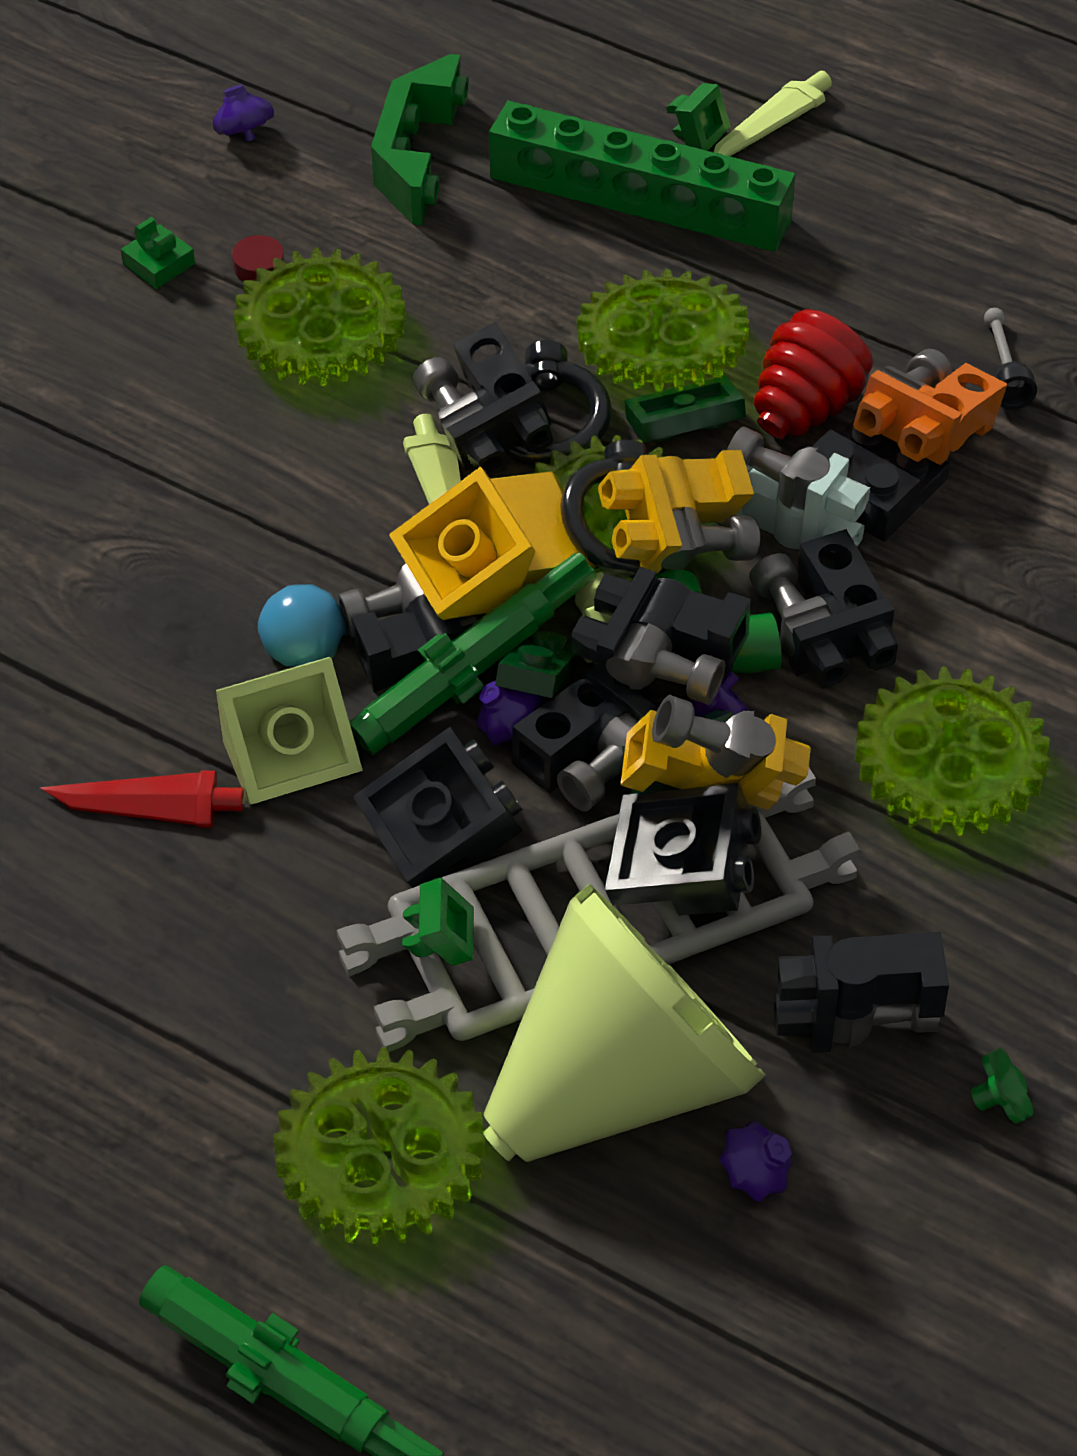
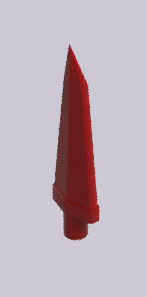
[40,770,245,828]

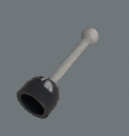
[984,308,1037,409]

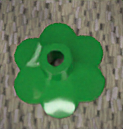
[971,1048,1034,1124]

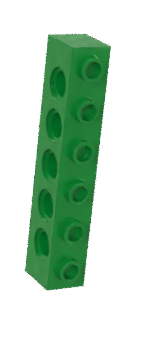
[489,100,795,252]

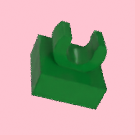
[666,83,731,151]
[121,217,195,289]
[402,878,474,966]

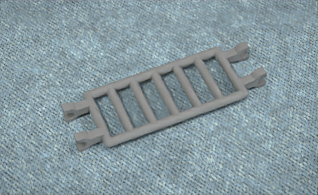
[336,768,860,1054]

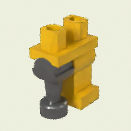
[598,450,760,574]
[620,695,811,810]

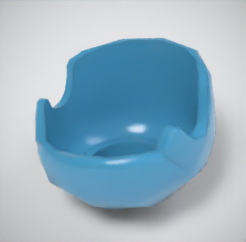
[258,584,348,667]

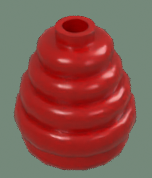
[753,309,874,439]

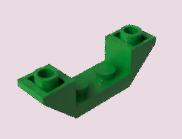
[371,54,469,226]

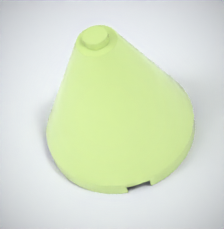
[483,884,766,1162]

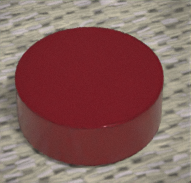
[232,235,285,284]

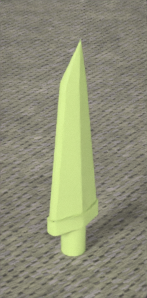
[713,70,832,156]
[403,414,461,504]

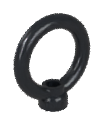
[504,340,612,465]
[560,440,668,578]

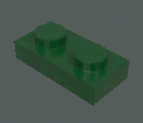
[624,375,746,443]
[495,631,581,698]

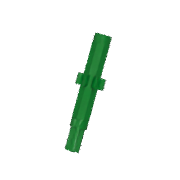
[349,552,597,756]
[139,1265,444,1456]

